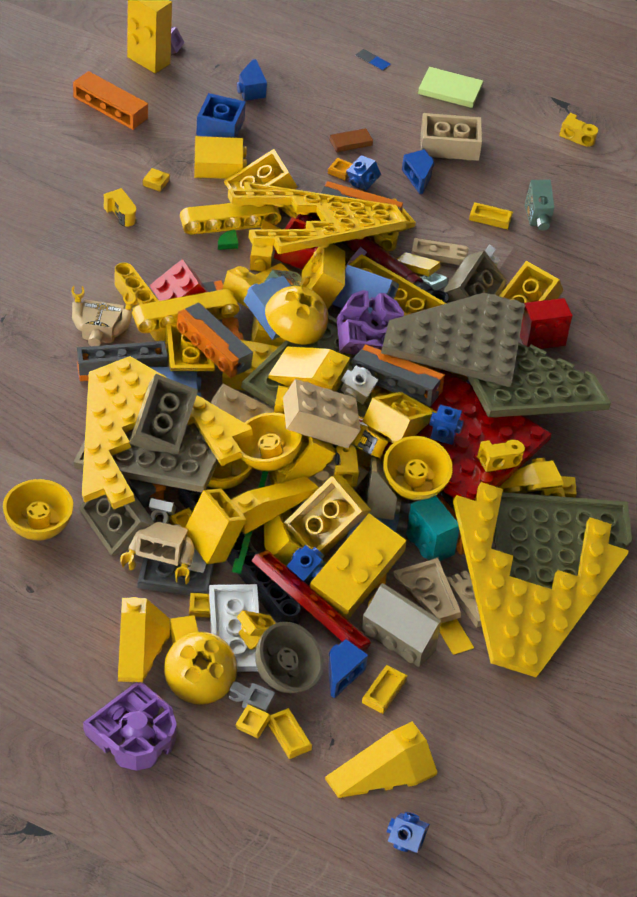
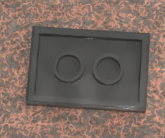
[137,557,215,596]

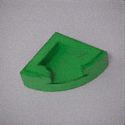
[218,230,238,250]

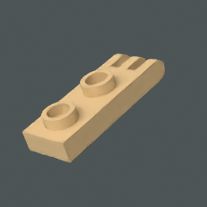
[412,238,469,265]
[447,570,482,628]

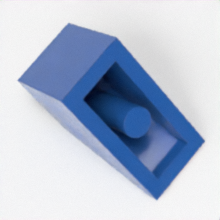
[237,59,267,101]
[402,149,434,194]
[328,639,368,698]

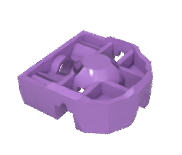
[337,290,404,355]
[83,682,177,771]

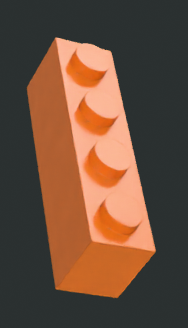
[73,71,148,130]

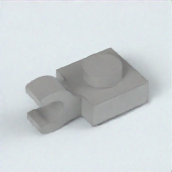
[395,502,411,538]
[228,682,275,713]

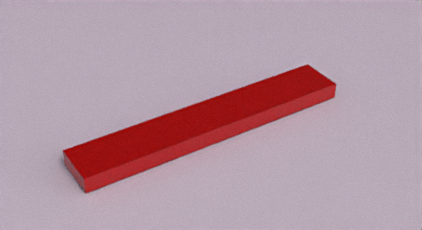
[252,550,372,651]

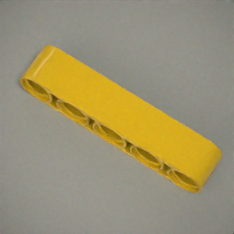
[180,203,281,235]
[115,262,166,341]
[132,289,240,333]

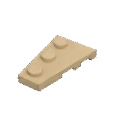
[394,558,461,623]

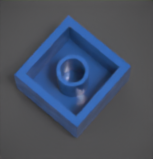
[196,93,246,138]

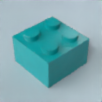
[406,496,459,561]

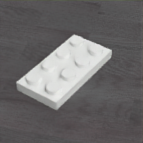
[209,584,259,672]

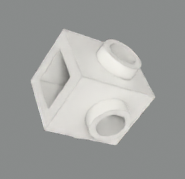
[341,366,378,404]

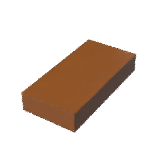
[329,128,373,152]

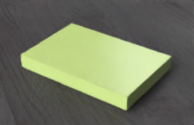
[418,67,483,108]

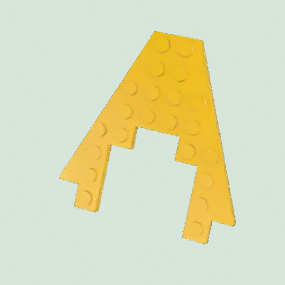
[228,182,407,254]
[82,356,253,510]
[453,482,629,677]

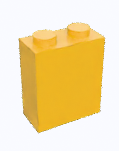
[194,136,247,179]
[185,488,247,564]

